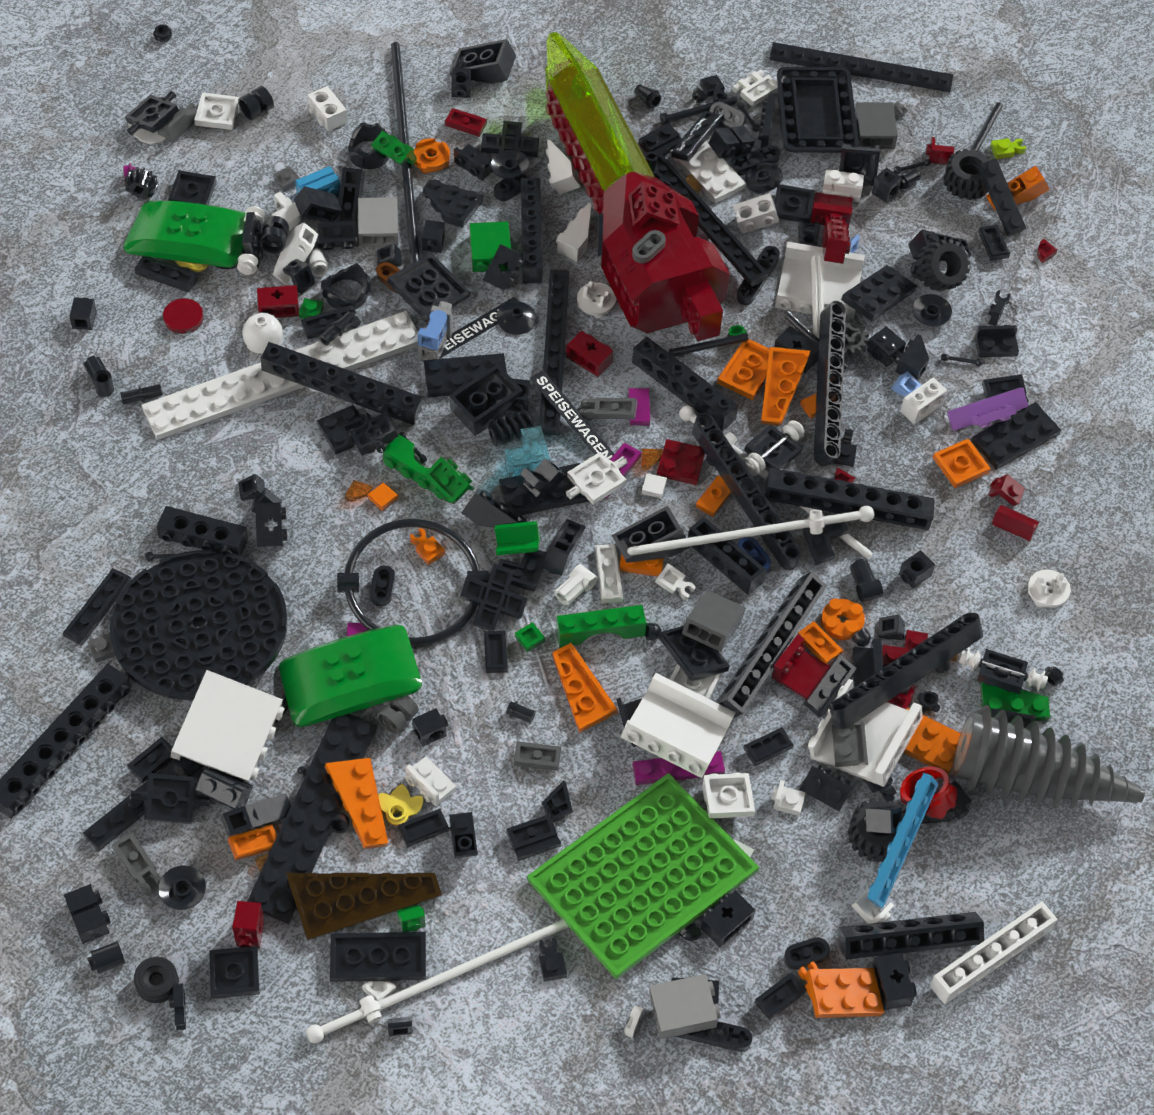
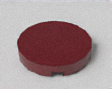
[163,298,204,334]

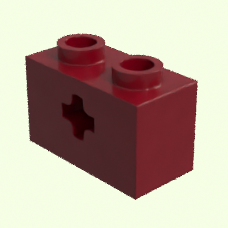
[257,285,299,318]
[566,330,614,377]
[232,901,265,948]

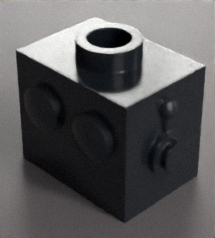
[867,326,906,367]

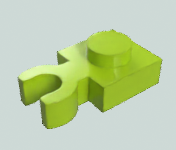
[990,138,1026,159]

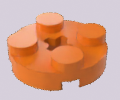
[414,138,450,174]
[821,598,865,640]

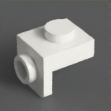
[851,889,894,924]

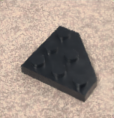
[422,179,484,228]

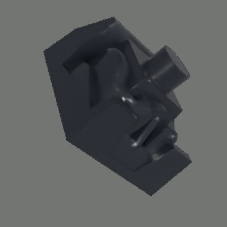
[839,144,880,186]

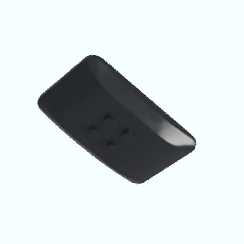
[777,67,859,153]

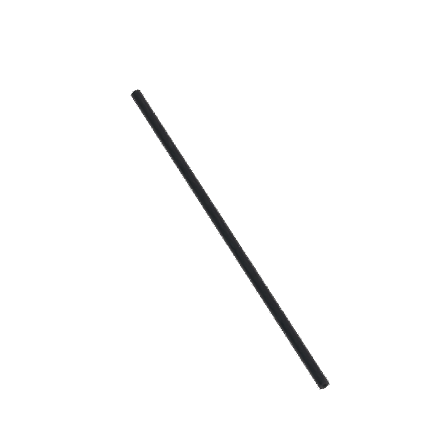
[391,42,420,264]

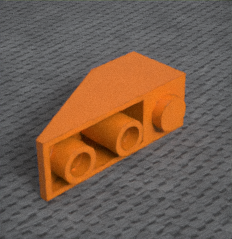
[986,166,1050,211]

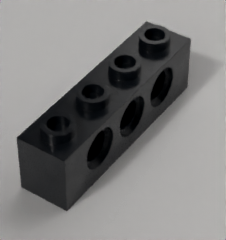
[156,506,248,556]
[687,517,766,595]

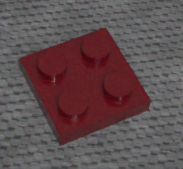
[656,439,705,485]

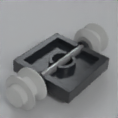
[237,206,265,275]
[743,420,804,476]
[959,647,1048,694]

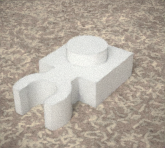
[655,563,696,600]

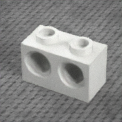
[307,86,348,131]
[733,193,779,234]
[900,378,947,425]

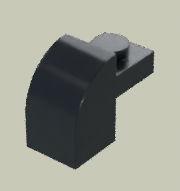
[520,458,567,498]

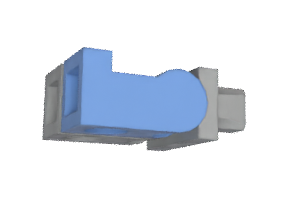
[418,301,452,360]

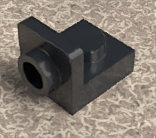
[282,259,315,294]

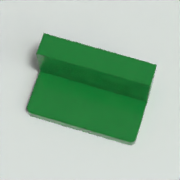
[494,521,541,556]

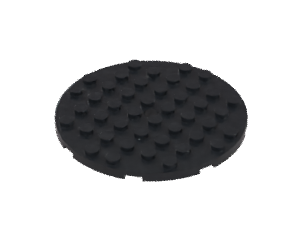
[110,550,288,700]

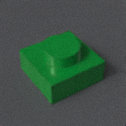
[299,298,324,319]
[515,622,545,652]

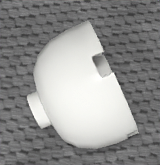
[242,313,283,354]

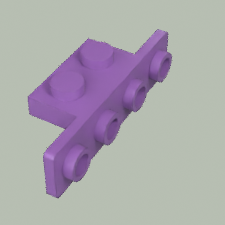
[947,387,1028,430]

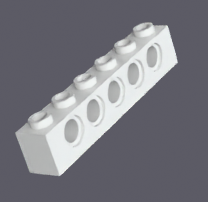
[930,901,1058,1005]

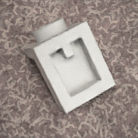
[771,780,806,816]

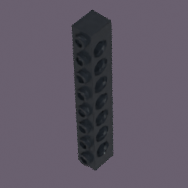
[261,342,423,425]
[764,467,935,531]
[716,572,827,718]
[0,663,131,819]

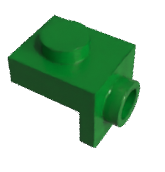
[397,905,426,932]

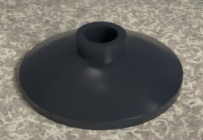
[491,150,529,179]
[912,294,952,327]
[497,301,537,335]
[158,865,206,910]

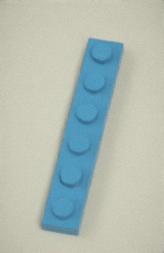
[868,773,938,909]

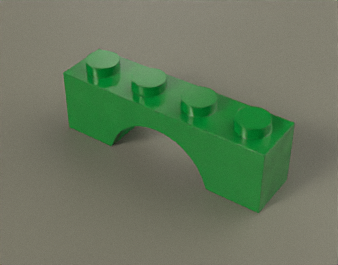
[383,434,462,503]
[556,605,647,648]

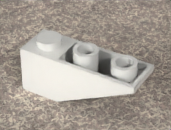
[546,140,580,195]
[556,203,591,262]
[272,223,318,285]

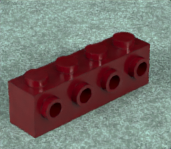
[822,213,851,264]

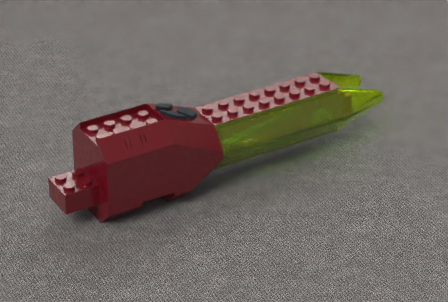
[545,32,730,342]

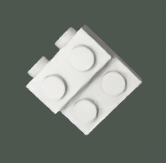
[702,773,755,818]

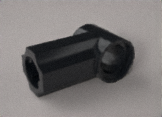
[83,355,114,397]
[849,559,883,602]

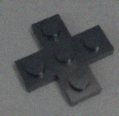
[481,121,539,157]
[459,563,528,631]

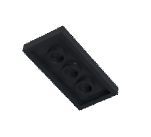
[841,265,917,321]
[423,353,507,398]
[971,402,1061,470]
[499,463,589,515]
[330,932,426,982]

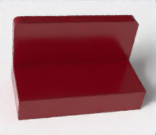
[992,505,1039,541]

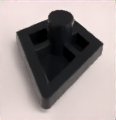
[541,780,573,823]

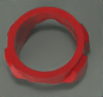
[900,766,957,819]

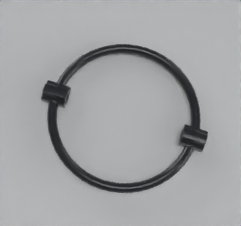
[337,519,489,646]

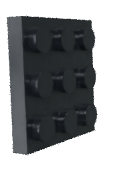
[387,253,471,322]

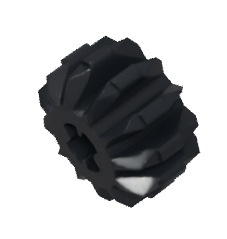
[124,167,158,200]

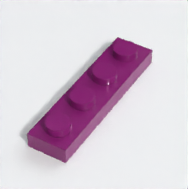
[632,751,725,785]

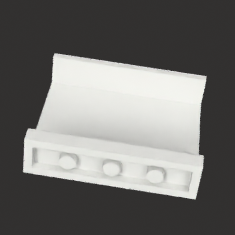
[775,242,865,321]
[171,670,285,783]
[621,673,736,778]
[808,679,923,787]

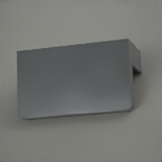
[158,103,196,143]

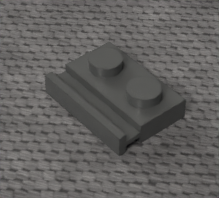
[832,722,868,767]

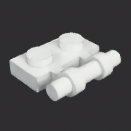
[732,70,778,107]

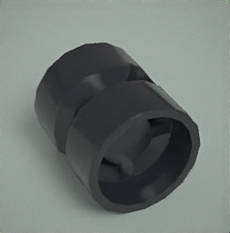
[238,86,274,120]
[260,216,289,254]

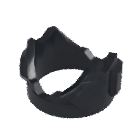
[348,122,389,169]
[321,263,371,309]

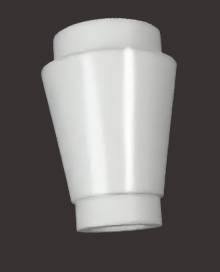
[309,248,329,277]

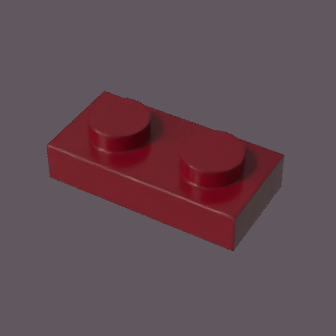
[445,108,487,137]

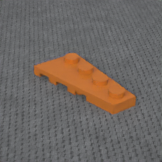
[761,347,810,426]
[552,643,618,733]
[325,758,388,849]

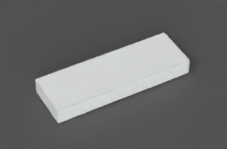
[595,544,623,604]

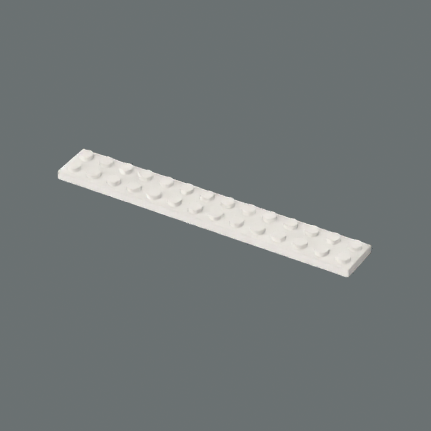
[141,311,418,440]

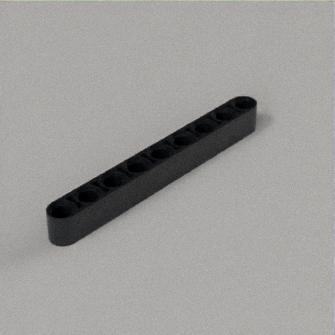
[814,300,846,466]
[692,413,802,570]
[829,612,984,729]

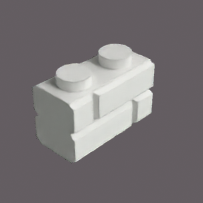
[822,170,864,203]

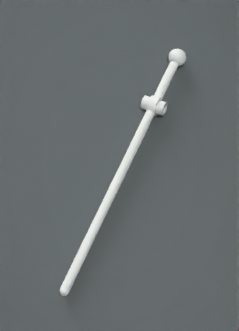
[679,406,872,559]
[627,506,874,555]
[306,920,568,1044]

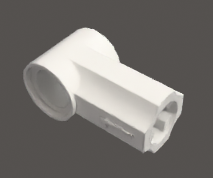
[555,564,598,605]

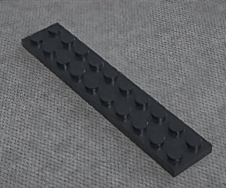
[247,714,378,924]

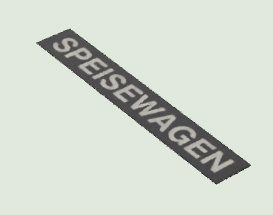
[439,297,518,359]
[530,370,614,460]

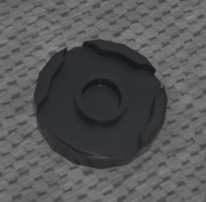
[745,162,783,193]

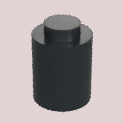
[87,941,126,974]

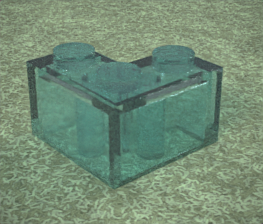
[505,426,550,477]

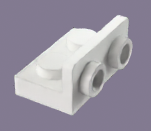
[405,757,456,806]

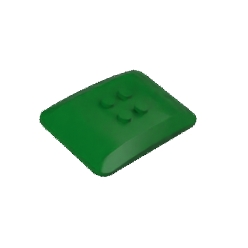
[124,201,246,267]
[279,625,422,727]

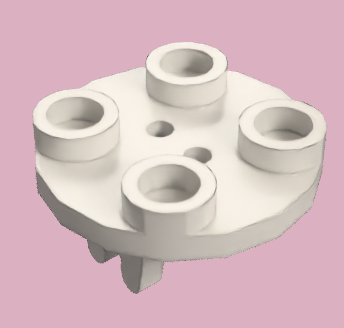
[577,280,616,318]
[1028,570,1071,608]

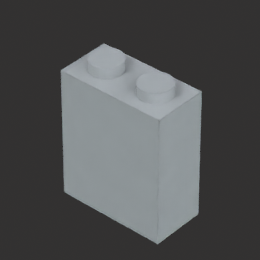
[358,197,398,247]
[649,974,721,1039]

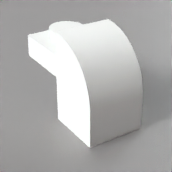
[272,192,302,231]

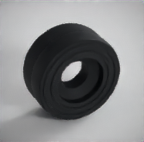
[134,957,179,1003]

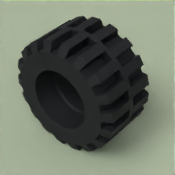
[943,149,990,200]
[915,239,970,291]
[848,798,905,862]

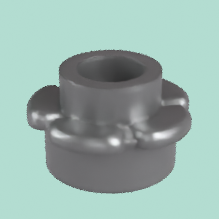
[893,101,908,118]

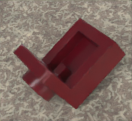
[925,137,954,165]
[988,474,1025,506]

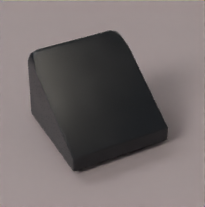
[377,243,402,266]
[238,474,265,501]
[878,614,905,640]
[387,1017,413,1036]

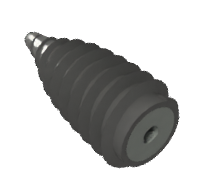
[953,705,1145,808]

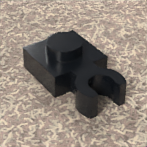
[700,75,727,102]
[539,938,567,982]
[169,983,186,1031]

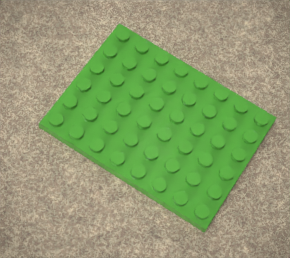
[527,773,759,980]

